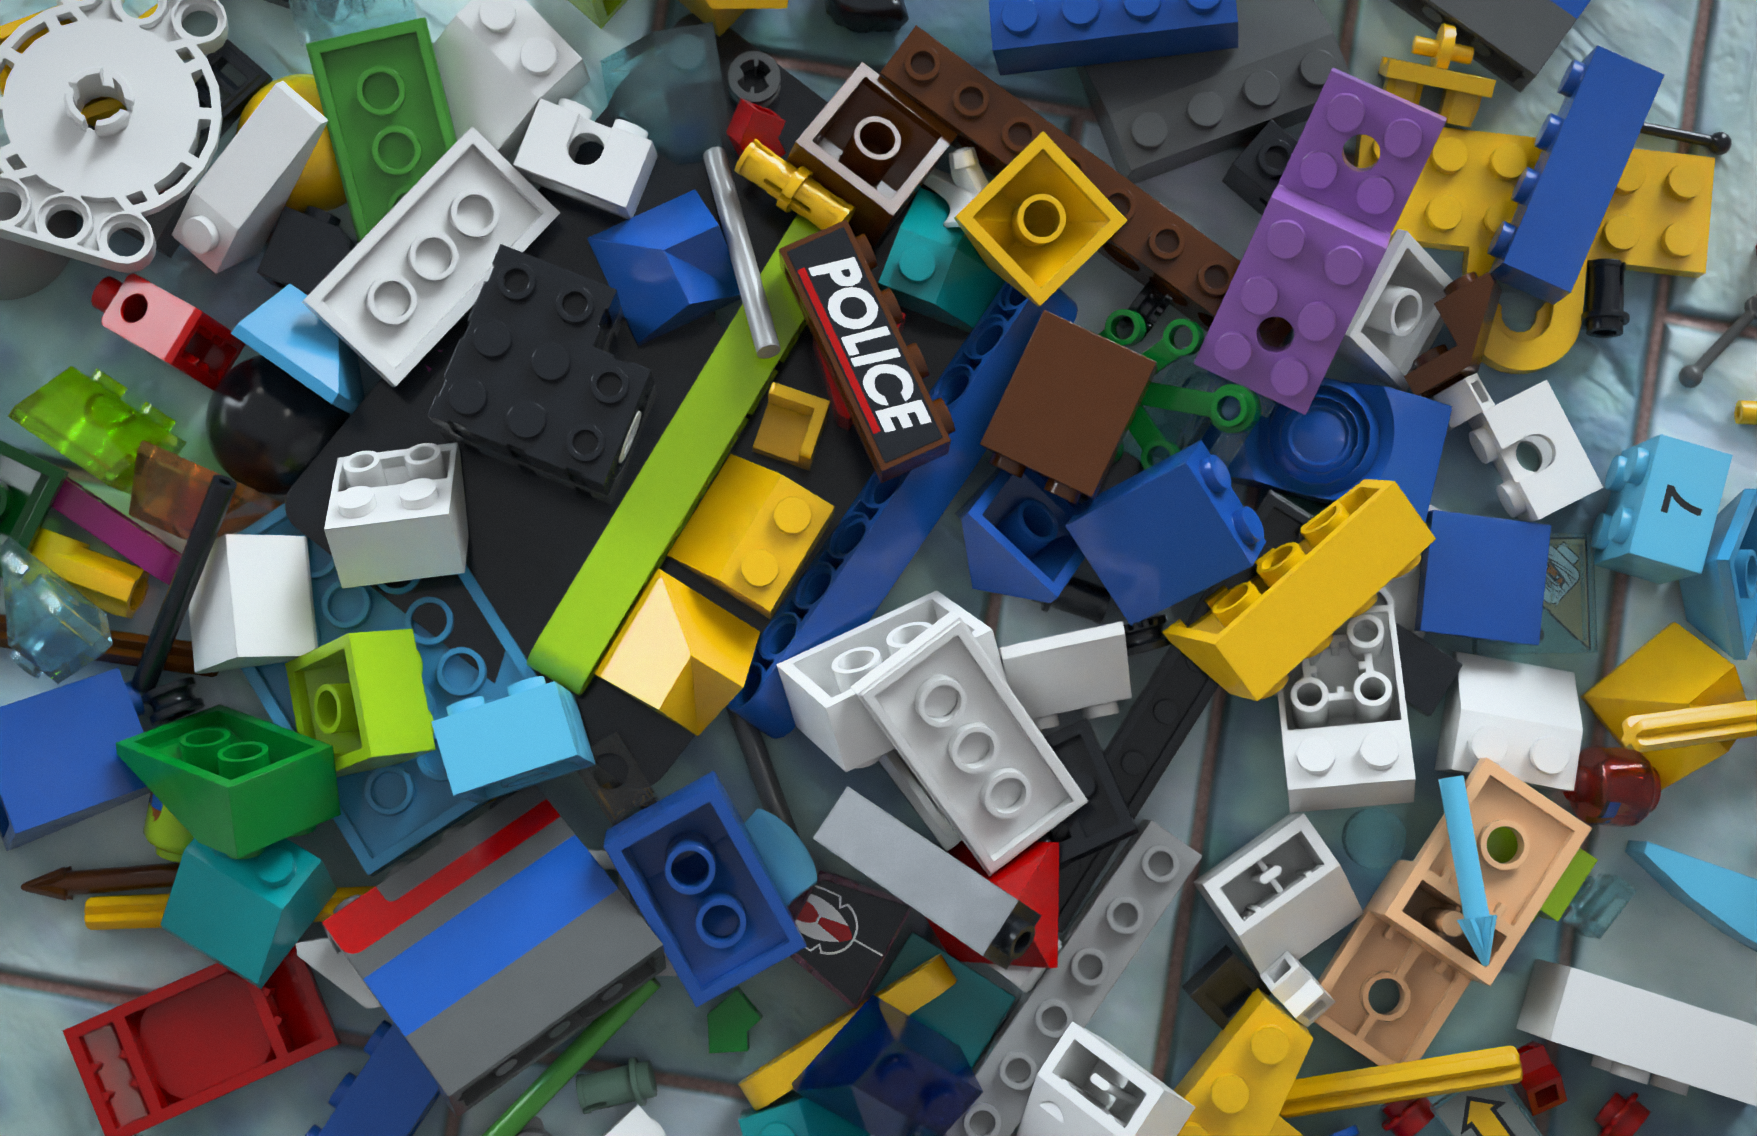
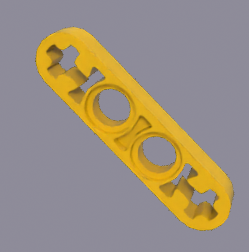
[738,954,958,1111]

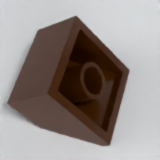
[786,62,958,247]

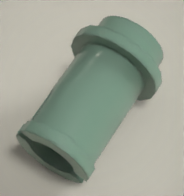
[576,1057,657,1114]

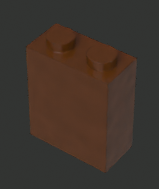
[980,310,1158,505]

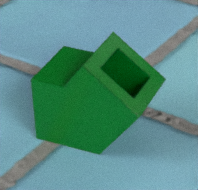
[707,986,763,1054]

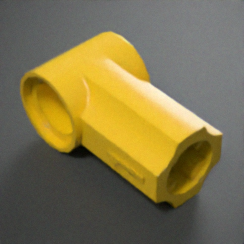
[15,527,150,619]

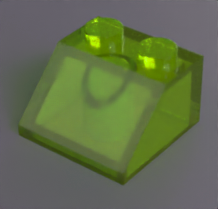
[8,366,187,501]

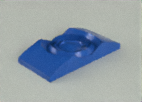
[1193,372,1453,522]

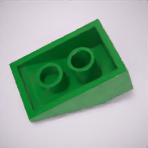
[115,704,341,859]

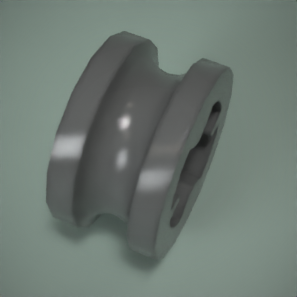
[728,51,781,108]

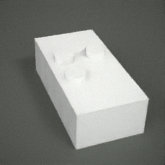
[1516,958,1757,1106]

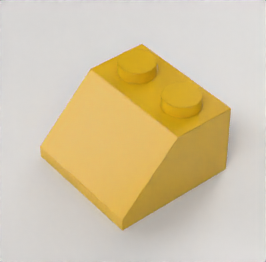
[667,454,835,619]

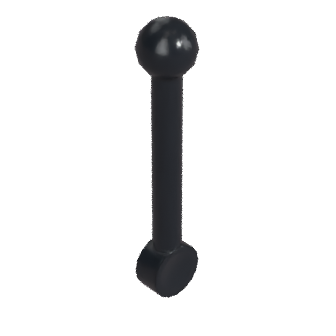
[1640,122,1732,155]

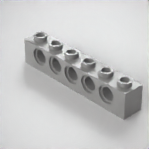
[936,819,1202,1136]

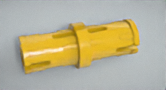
[734,139,856,230]

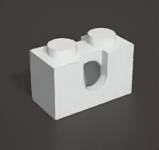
[513,98,658,219]
[1468,380,1603,522]

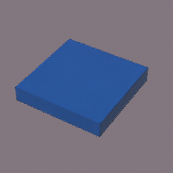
[1414,510,1551,646]

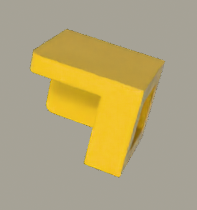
[752,382,830,470]

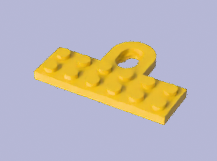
[1354,127,1715,374]

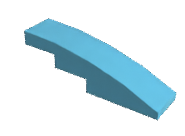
[1625,840,1757,952]

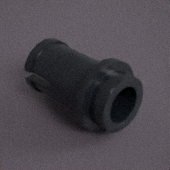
[1581,259,1630,338]
[1031,576,1111,624]

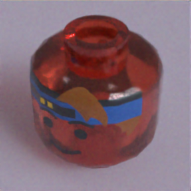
[1563,745,1661,827]

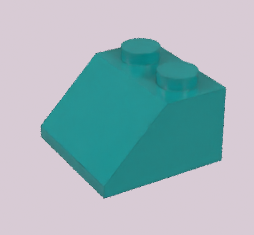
[160,838,337,989]

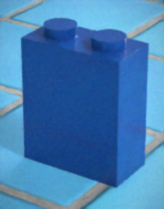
[1065,440,1266,626]

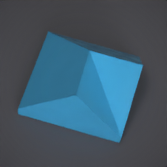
[231,284,365,414]
[1679,489,1757,660]

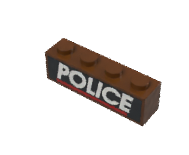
[779,219,956,483]

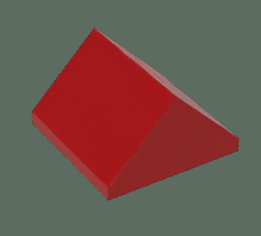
[925,841,1059,968]

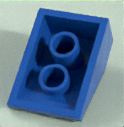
[603,770,807,1008]

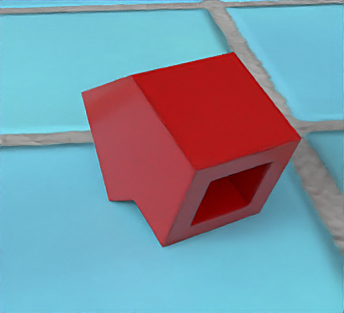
[726,98,786,158]
[1512,1041,1567,1116]

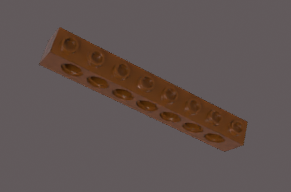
[880,25,1292,347]

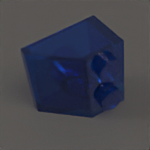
[792,995,983,1136]

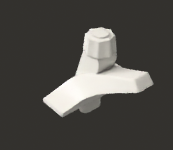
[923,147,989,228]

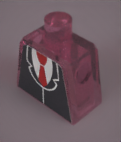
[788,869,912,1009]

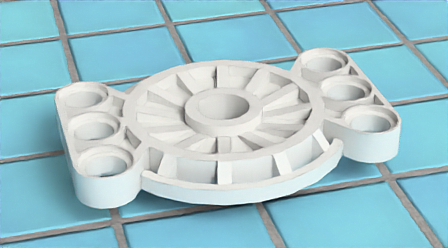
[0,0,228,273]

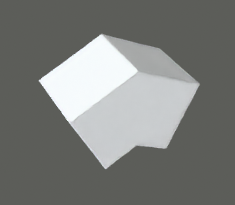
[1430,373,1495,432]
[1260,950,1335,1027]

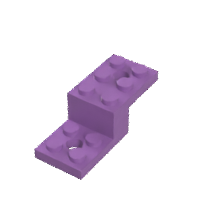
[1193,68,1447,415]

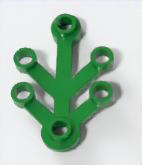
[1098,309,1261,470]

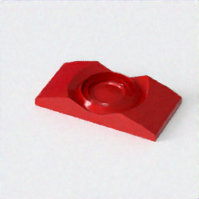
[63,940,342,1136]

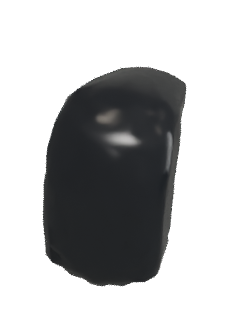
[824,0,909,33]

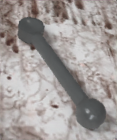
[1679,294,1757,388]

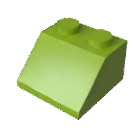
[285,629,436,777]

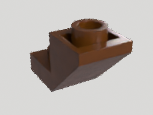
[1404,272,1502,399]

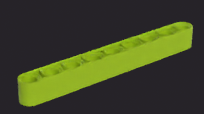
[526,214,821,696]

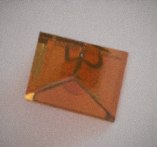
[129,440,283,540]

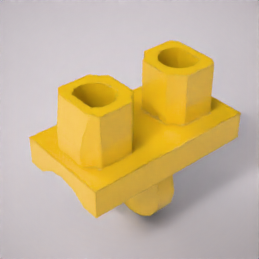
[1378,23,1496,127]

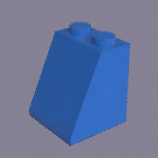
[0,667,151,851]

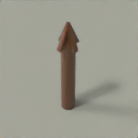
[21,862,180,901]

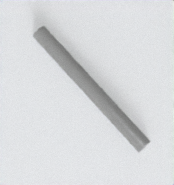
[703,147,781,358]

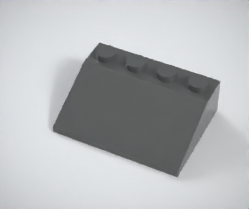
[1076,0,1350,184]

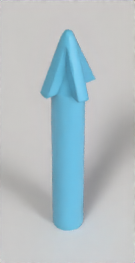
[1438,775,1497,967]

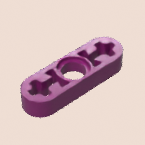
[52,476,182,585]

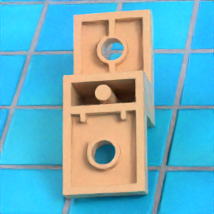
[1314,757,1592,1066]

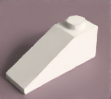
[171,81,329,274]

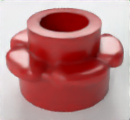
[1593,1092,1651,1136]
[1381,1097,1437,1136]

